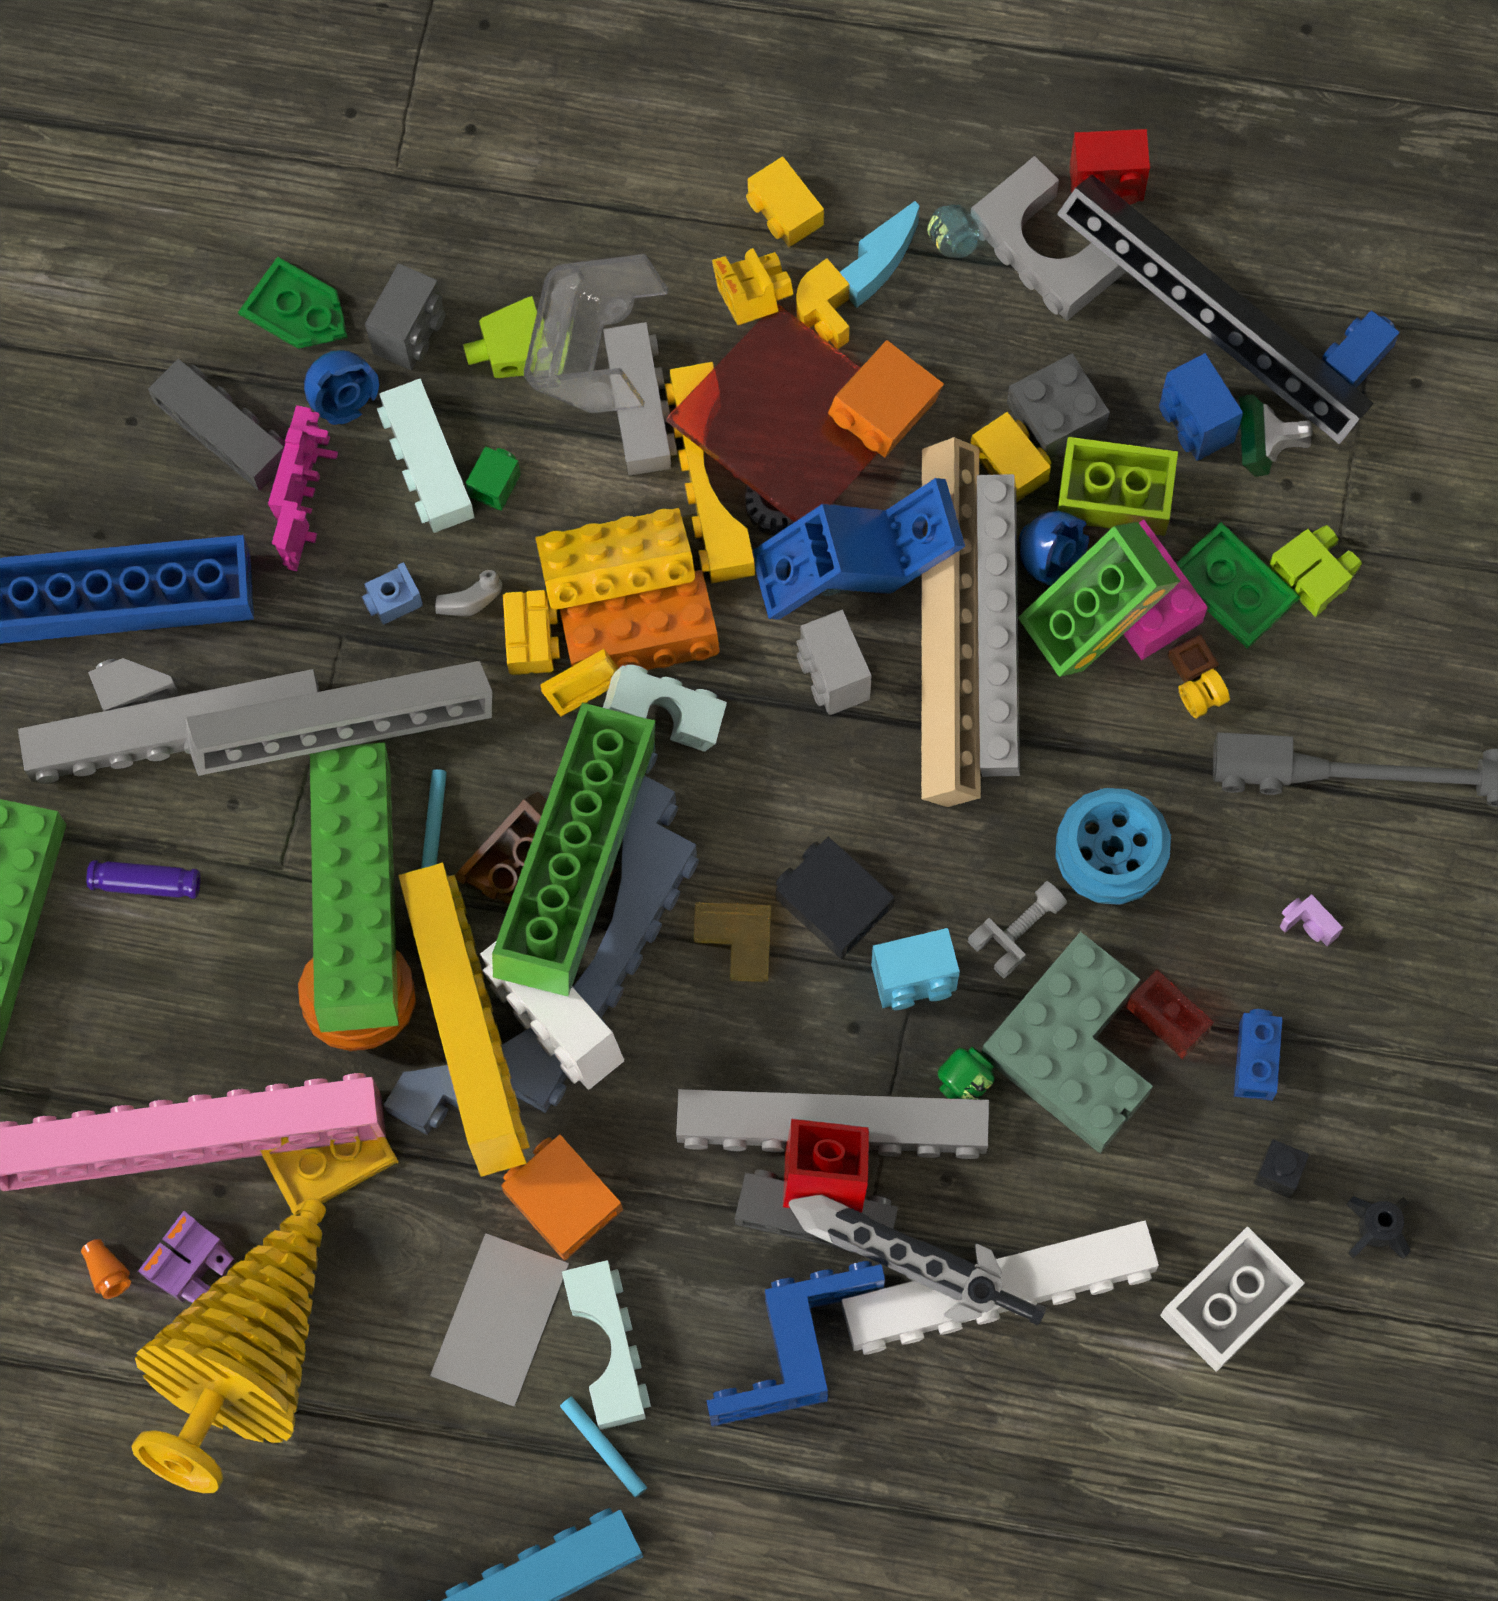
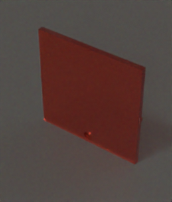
[666,303,879,522]

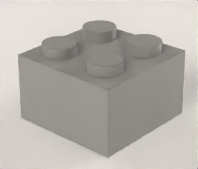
[796,610,871,716]

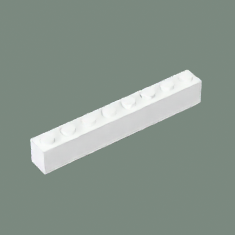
[842,1220,1159,1355]

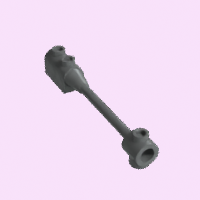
[1213,732,1498,807]

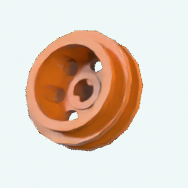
[298,950,416,1051]

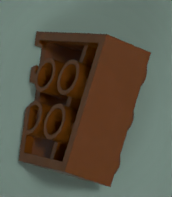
[455,791,619,905]

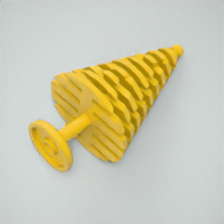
[131,1199,326,1493]

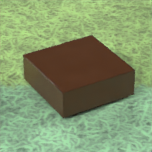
[1167,634,1219,683]

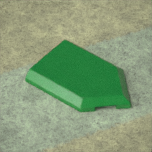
[238,256,348,349]

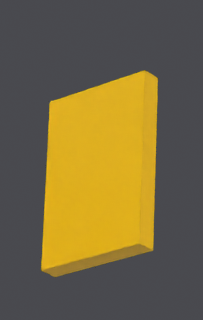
[260,1127,398,1216]

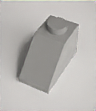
[88,658,179,711]

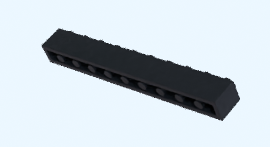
[1057,174,1374,444]

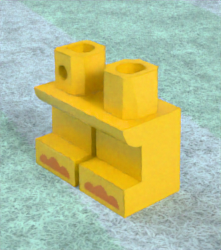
[712,248,793,325]

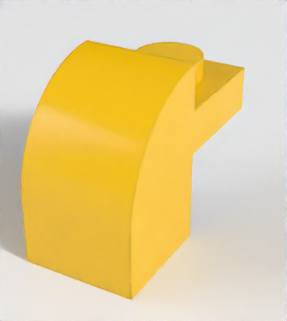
[796,258,850,349]

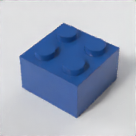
[1159,353,1243,461]

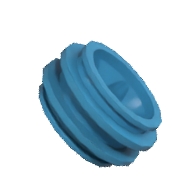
[1055,788,1171,905]

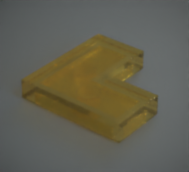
[694,902,771,982]

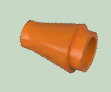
[81,1239,131,1299]

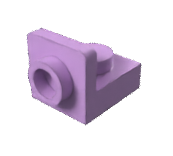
[1280,894,1343,947]

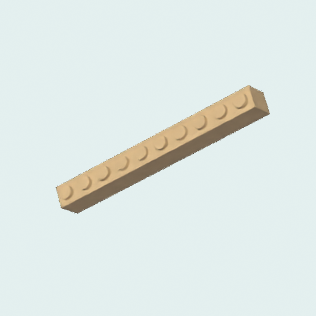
[921,437,981,807]

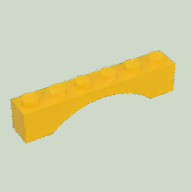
[664,362,755,584]

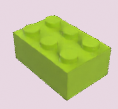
[1057,437,1178,536]

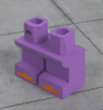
[138,1211,237,1303]

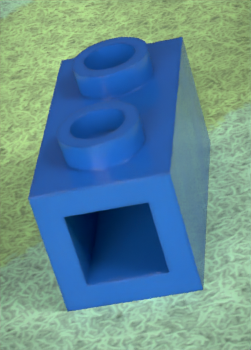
[1322,310,1400,388]
[1234,1009,1282,1101]

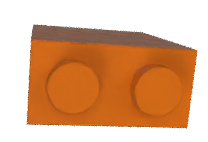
[828,340,944,458]
[501,1134,623,1261]

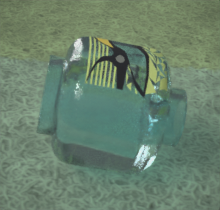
[927,204,980,258]

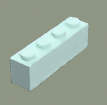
[377,379,475,533]

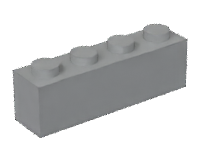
[603,322,677,476]

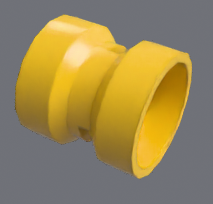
[1178,669,1230,719]

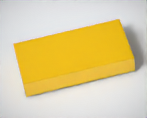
[540,649,619,717]

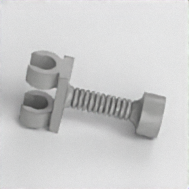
[967,881,1067,979]

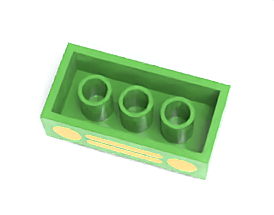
[1018,522,1181,677]

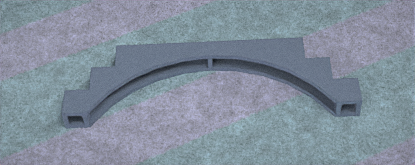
[384,742,699,1135]

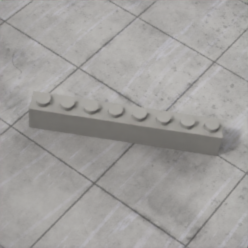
[977,474,1020,777]
[186,661,492,776]
[18,669,320,784]
[676,1089,989,1159]

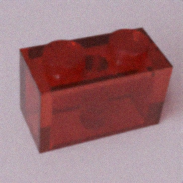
[1127,970,1214,1059]

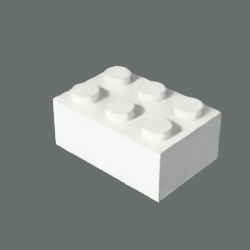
[1160,1226,1304,1372]

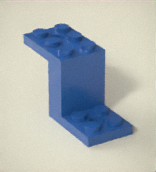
[752,478,965,620]
[706,1261,885,1426]

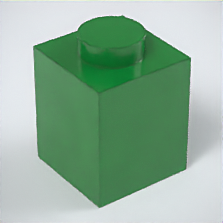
[466,446,521,511]

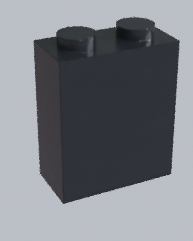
[776,836,895,960]

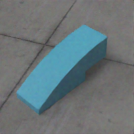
[840,201,920,308]

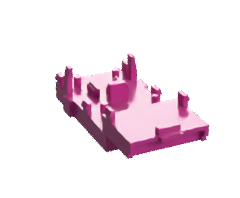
[268,405,338,571]

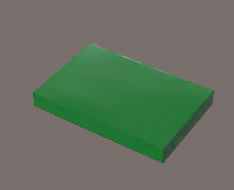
[1176,522,1301,649]

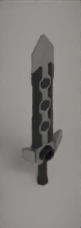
[789,1195,1046,1326]

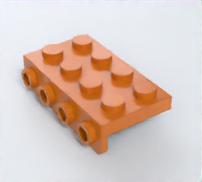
[559,570,720,670]

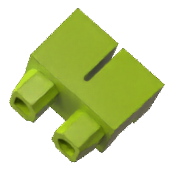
[1269,525,1362,618]

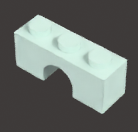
[603,665,727,752]

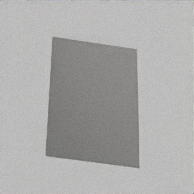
[430,1233,569,1406]

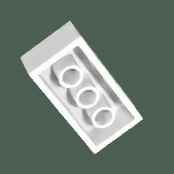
[480,942,624,1090]

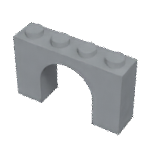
[970,156,1127,321]

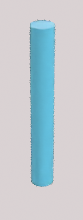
[421,770,447,869]
[560,1396,647,1498]

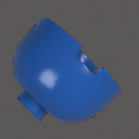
[304,350,379,425]
[1019,511,1089,586]

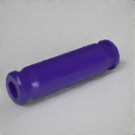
[87,860,201,899]

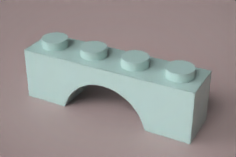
[562,1260,651,1430]

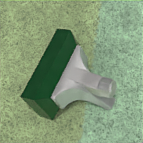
[1239,394,1313,477]

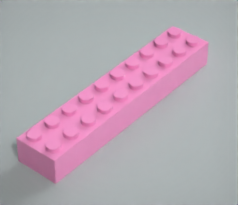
[0,1073,386,1191]

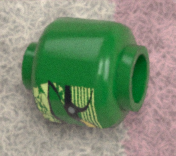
[938,1046,995,1100]

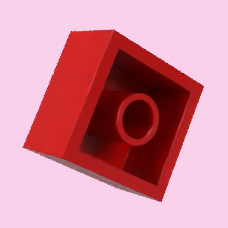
[1069,129,1150,205]
[783,1119,869,1213]

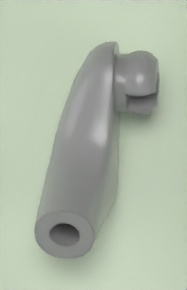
[435,570,502,616]

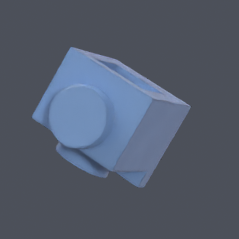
[362,562,423,625]

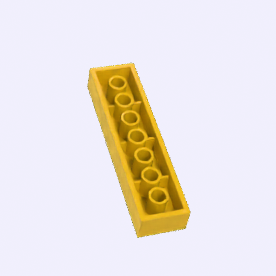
[398,863,530,1177]

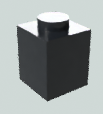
[1253,1139,1309,1199]

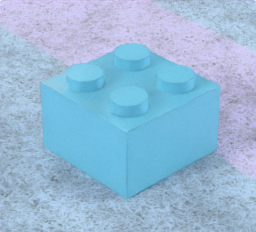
[871,928,960,1010]

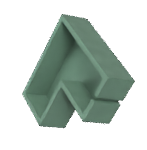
[982,931,1153,1154]

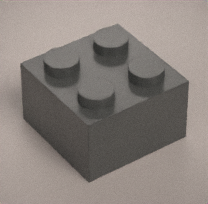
[365,263,446,371]
[1007,353,1110,458]

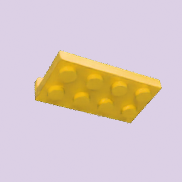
[535,508,695,610]

